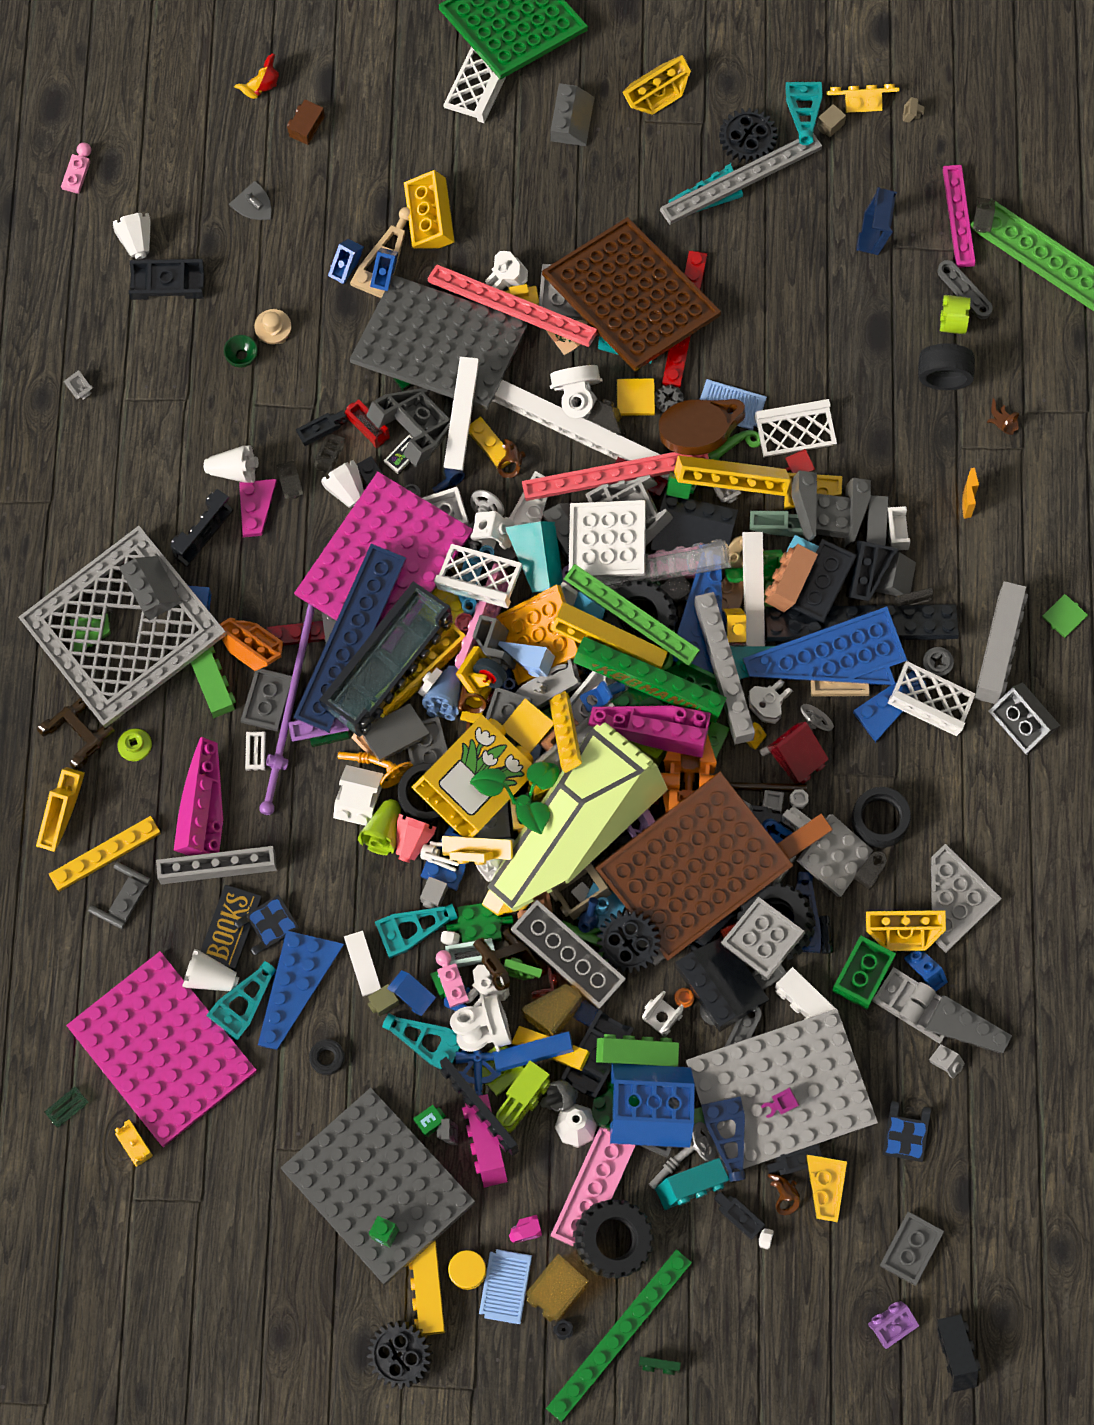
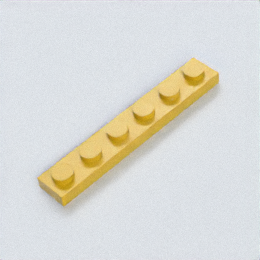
[549,691,582,773]
[49,816,161,892]

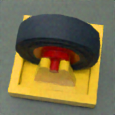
[456,646,507,701]

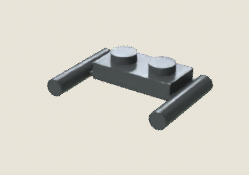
[88,861,151,929]

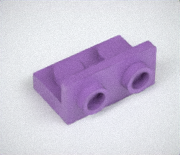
[868,1301,919,1349]

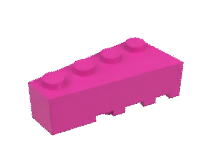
[462,1094,508,1188]

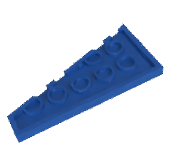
[673,551,723,674]
[258,931,344,1050]

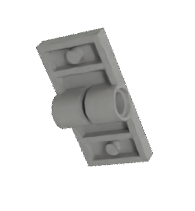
[872,967,945,1044]

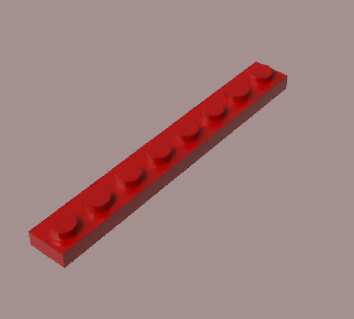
[662,251,707,388]

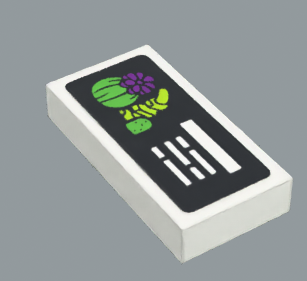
[384,435,413,474]

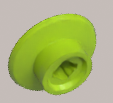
[118,728,152,761]

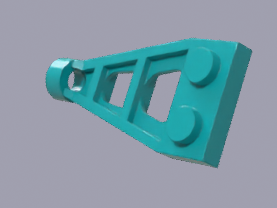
[785,82,822,145]
[375,904,458,959]
[206,961,277,1040]
[382,1013,460,1069]

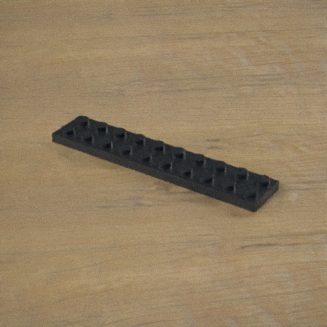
[765,604,959,641]

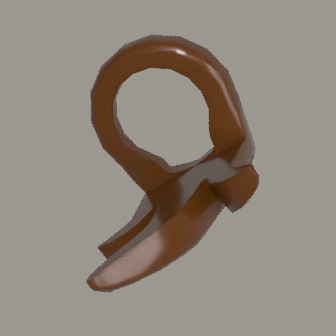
[987,398,1019,435]
[497,439,526,478]
[458,685,487,713]
[768,1174,800,1215]

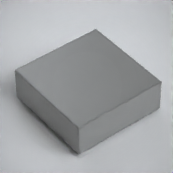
[762,790,784,813]

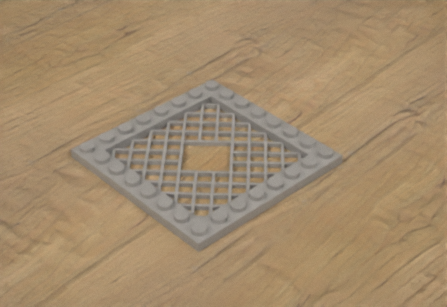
[18,526,227,728]

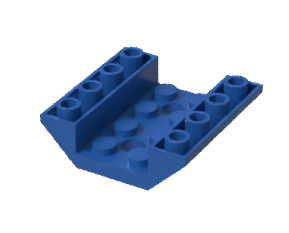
[610,1063,695,1148]

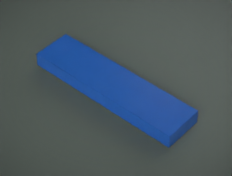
[493,1031,574,1072]

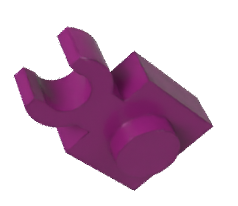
[761,1087,799,1118]

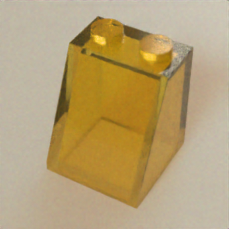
[521,984,582,1037]
[526,1254,589,1323]

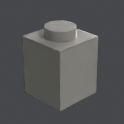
[420,877,448,909]

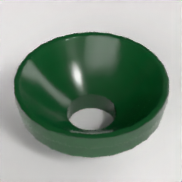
[224,335,257,368]

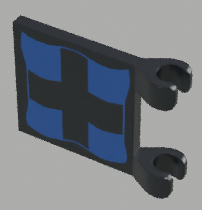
[234,894,299,955]
[883,1101,931,1162]

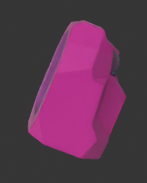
[509,1215,542,1243]

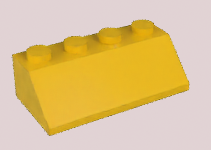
[404,170,454,248]

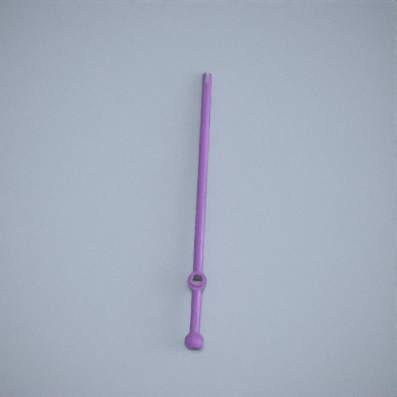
[259,604,315,815]

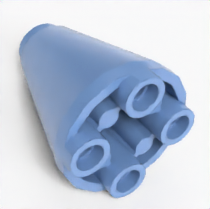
[422,666,461,721]

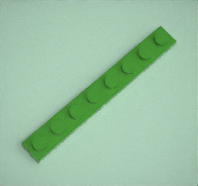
[564,564,700,666]

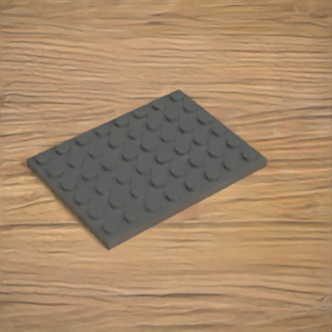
[350,275,529,410]
[281,1088,476,1286]

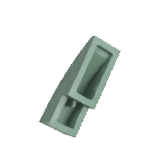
[750,511,804,537]

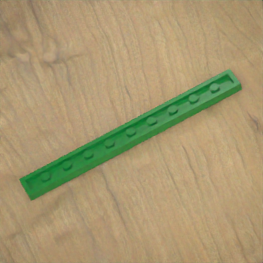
[546,1249,692,1423]

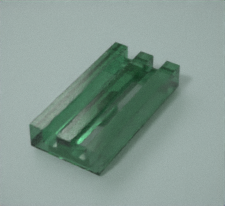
[44,1086,88,1128]

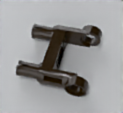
[37,697,115,770]
[473,928,547,991]

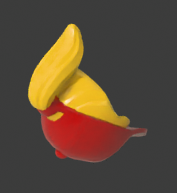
[234,54,279,99]

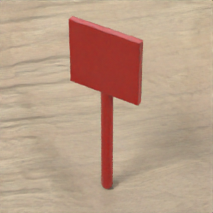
[785,449,815,473]

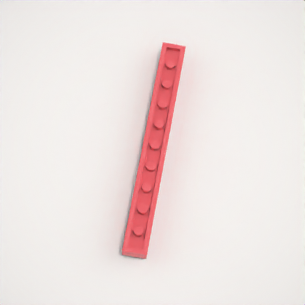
[428,265,597,347]
[522,452,709,501]

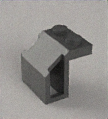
[473,615,516,671]

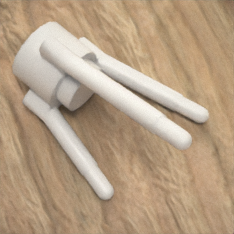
[421,841,459,871]

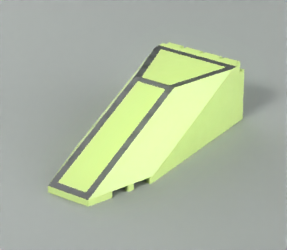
[487,722,668,911]

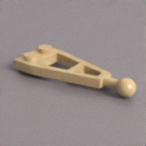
[350,207,410,298]

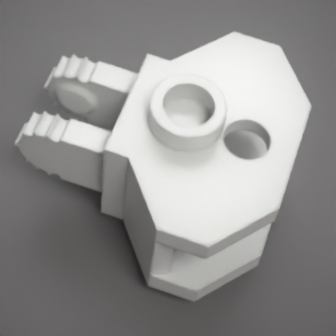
[485,251,528,290]
[748,679,792,724]
[466,965,510,1007]

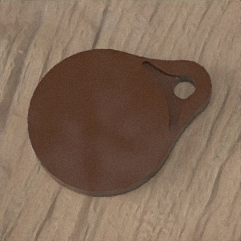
[659,399,745,456]

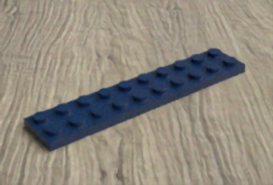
[293,543,407,733]

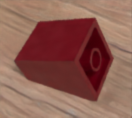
[767,721,828,784]

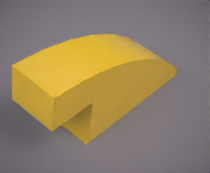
[36,767,85,852]

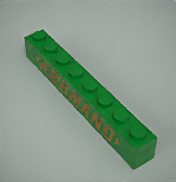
[573,637,727,723]

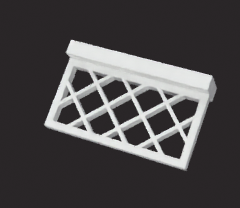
[444,47,506,123]
[754,399,837,457]
[434,544,523,608]
[888,661,975,736]

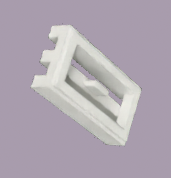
[245,732,266,771]

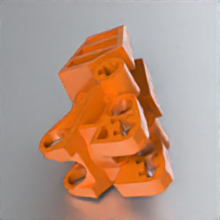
[661,735,717,812]

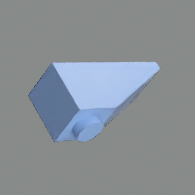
[498,641,555,677]

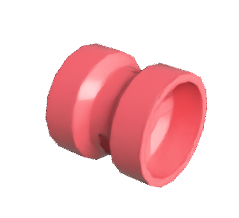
[455,613,473,635]

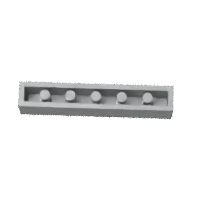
[156,846,277,884]

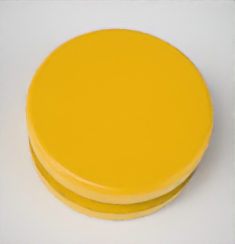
[448,1250,486,1290]

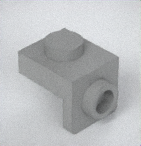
[63,370,93,400]
[713,487,741,504]
[929,1044,965,1079]

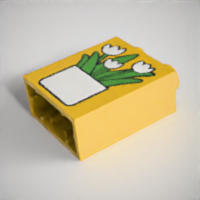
[412,715,534,837]

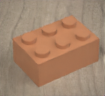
[764,544,818,612]

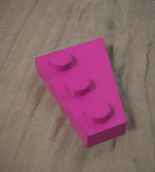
[239,479,277,537]

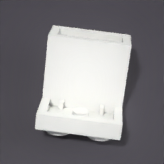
[333,765,383,826]

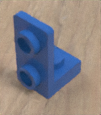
[904,951,948,991]

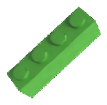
[191,646,236,718]
[596,1034,679,1067]

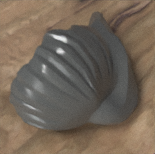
[540,1081,578,1112]

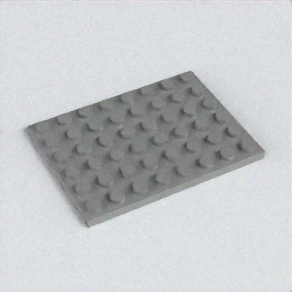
[686,1009,878,1175]

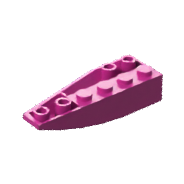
[588,706,711,758]
[174,737,223,856]

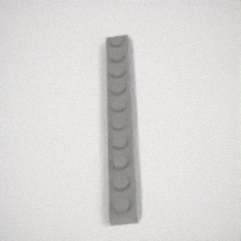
[660,133,822,225]

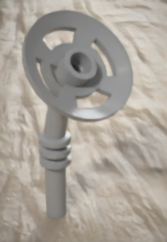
[468,490,504,551]
[759,704,834,756]
[649,1122,717,1189]

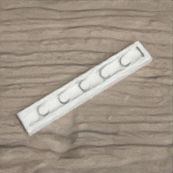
[444,357,479,470]
[742,532,765,646]

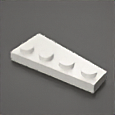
[509,471,547,525]

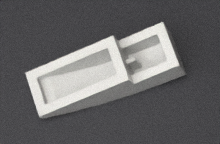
[344,931,381,997]

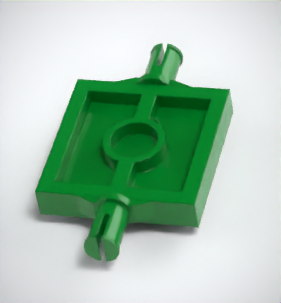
[446,903,513,943]

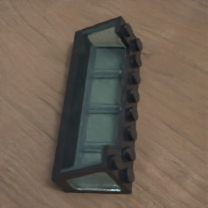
[319,581,453,737]

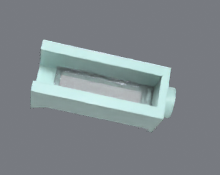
[445,938,495,967]

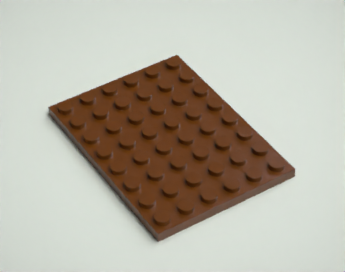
[542,217,721,371]
[595,771,793,961]

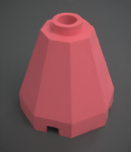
[396,814,437,863]

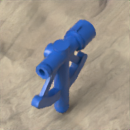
[456,1050,501,1096]

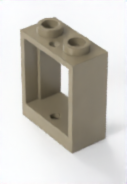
[550,863,612,921]

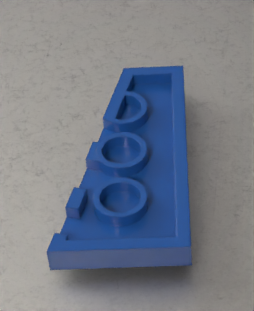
[853,671,927,743]

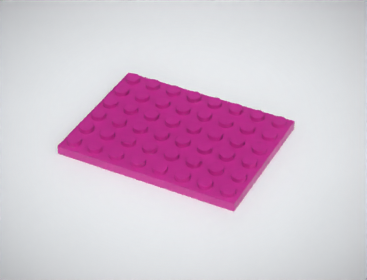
[294,472,473,654]
[66,951,257,1147]

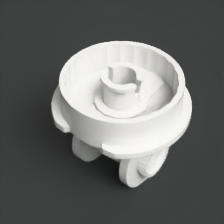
[550,365,603,419]
[450,994,512,1052]

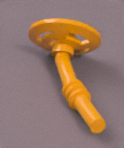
[338,751,413,788]

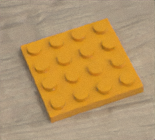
[496,585,580,686]

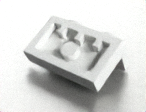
[781,806,811,832]

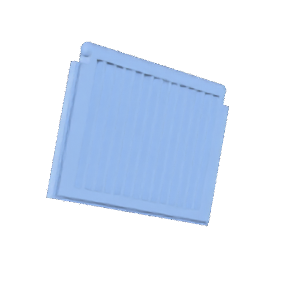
[700,379,767,430]
[479,1249,532,1324]

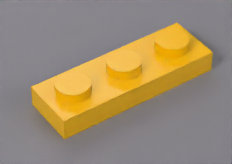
[469,417,511,469]

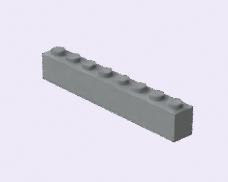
[694,592,755,745]

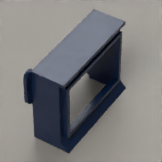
[856,187,897,255]

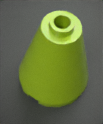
[358,799,401,855]

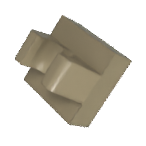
[903,97,925,123]

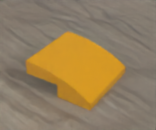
[962,468,979,519]

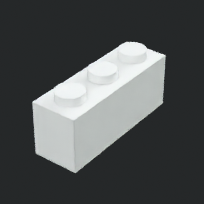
[775,967,836,1020]

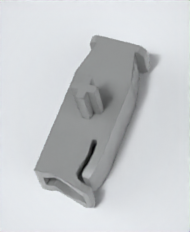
[515,659,583,709]

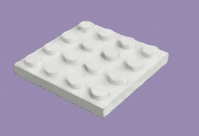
[569,500,646,577]

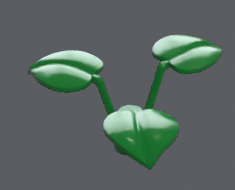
[470,762,559,835]

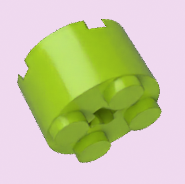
[940,295,970,334]

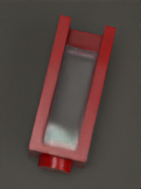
[345,399,390,449]

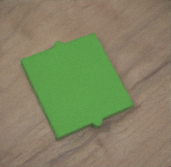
[1042,594,1088,638]

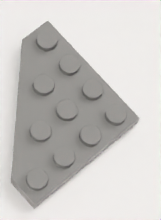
[931,844,1002,953]

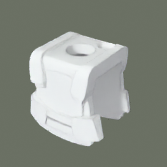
[471,511,515,550]
[642,991,684,1037]

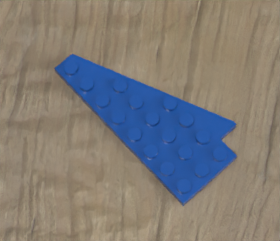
[743,607,907,685]

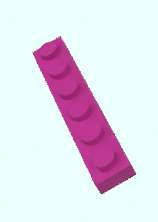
[943,165,975,268]

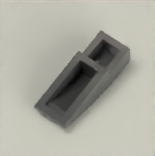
[866,495,888,546]

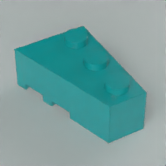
[655,1158,729,1210]

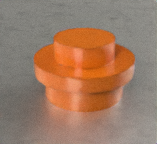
[675,988,694,1008]

